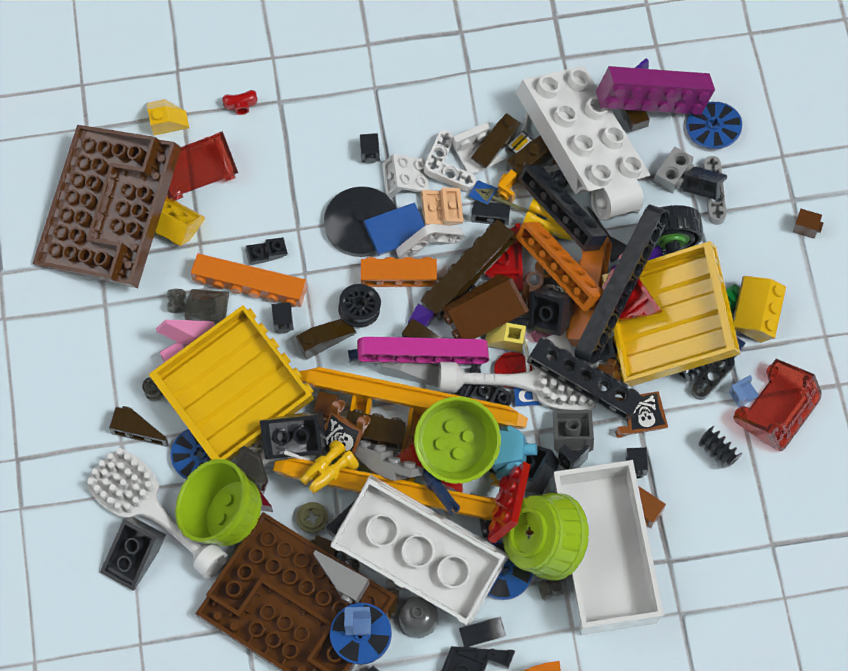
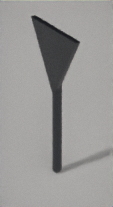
[586,206,627,263]

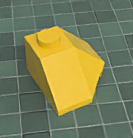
[147,99,190,136]

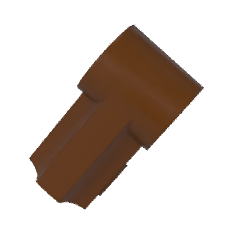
[521,271,543,309]

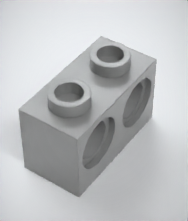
[654,146,694,193]

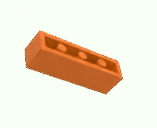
[361,257,437,287]

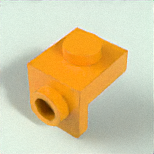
[497,169,517,203]

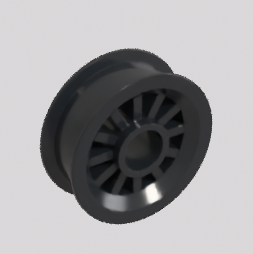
[338,284,381,328]

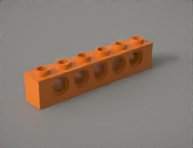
[515,222,604,311]

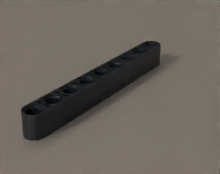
[574,204,669,365]

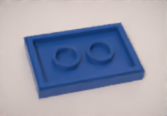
[363,202,425,256]

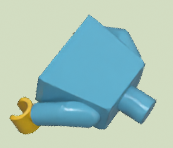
[489,426,537,487]

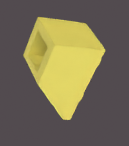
[485,323,526,352]

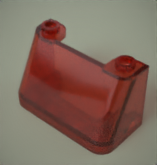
[167,131,238,201]
[733,358,822,451]

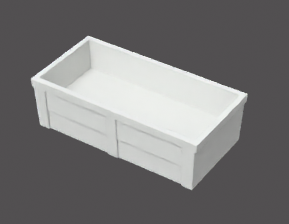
[554,460,664,635]
[331,474,509,625]

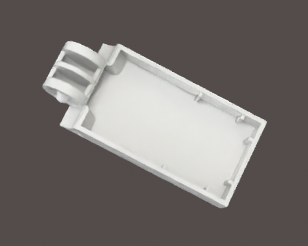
[516,66,650,220]

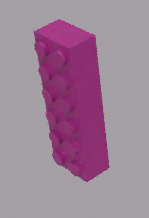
[596,66,715,115]

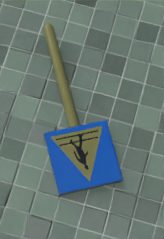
[468,180,528,213]

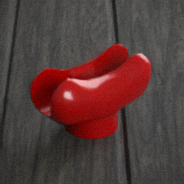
[222,90,258,115]

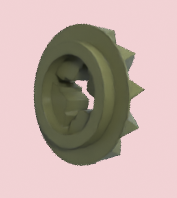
[296,502,328,533]

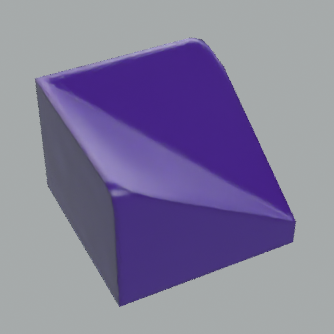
[408,304,434,328]

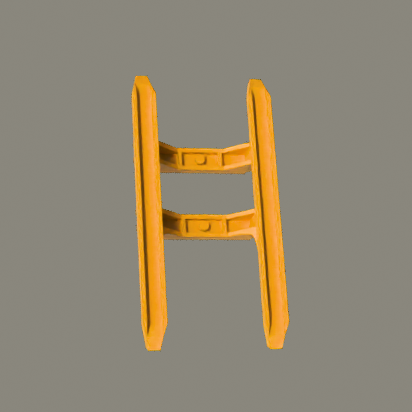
[273,367,528,520]

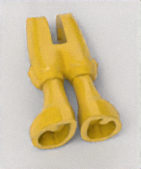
[522,198,572,241]
[299,440,359,494]

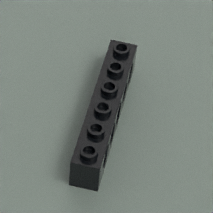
[518,165,608,251]
[527,337,642,422]

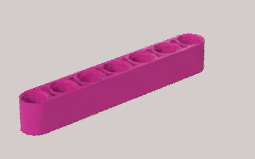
[357,337,489,364]

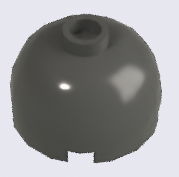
[398,597,438,639]

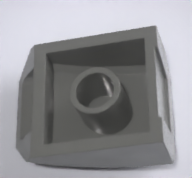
[553,410,594,454]

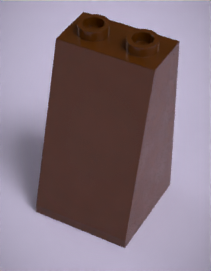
[442,274,529,339]

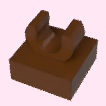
[597,358,622,381]

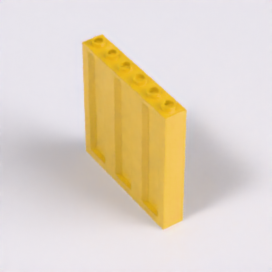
[602,241,741,387]
[148,305,314,461]

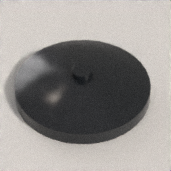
[324,186,397,257]

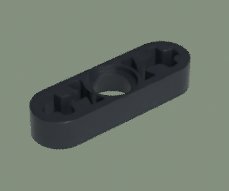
[692,357,735,400]

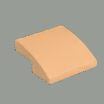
[420,187,464,226]

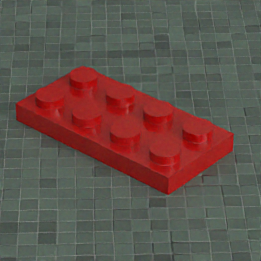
[488,461,530,543]

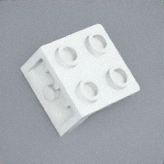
[453,122,502,175]
[382,154,429,197]

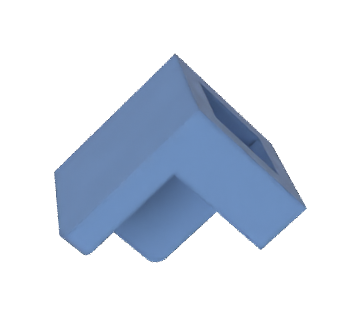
[729,375,759,408]
[344,607,371,635]

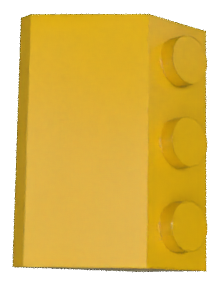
[156,196,205,246]
[733,276,786,343]

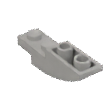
[355,440,423,481]

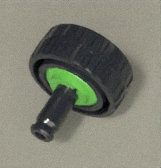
[639,205,703,255]

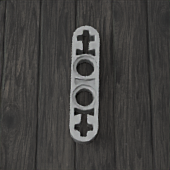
[703,156,726,225]

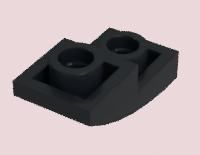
[245,237,288,265]
[469,384,515,406]
[459,616,506,647]

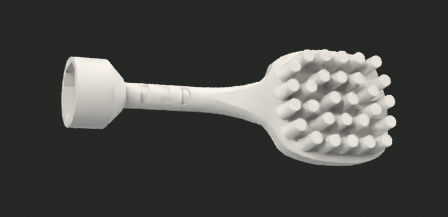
[438,355,602,410]
[87,448,228,579]

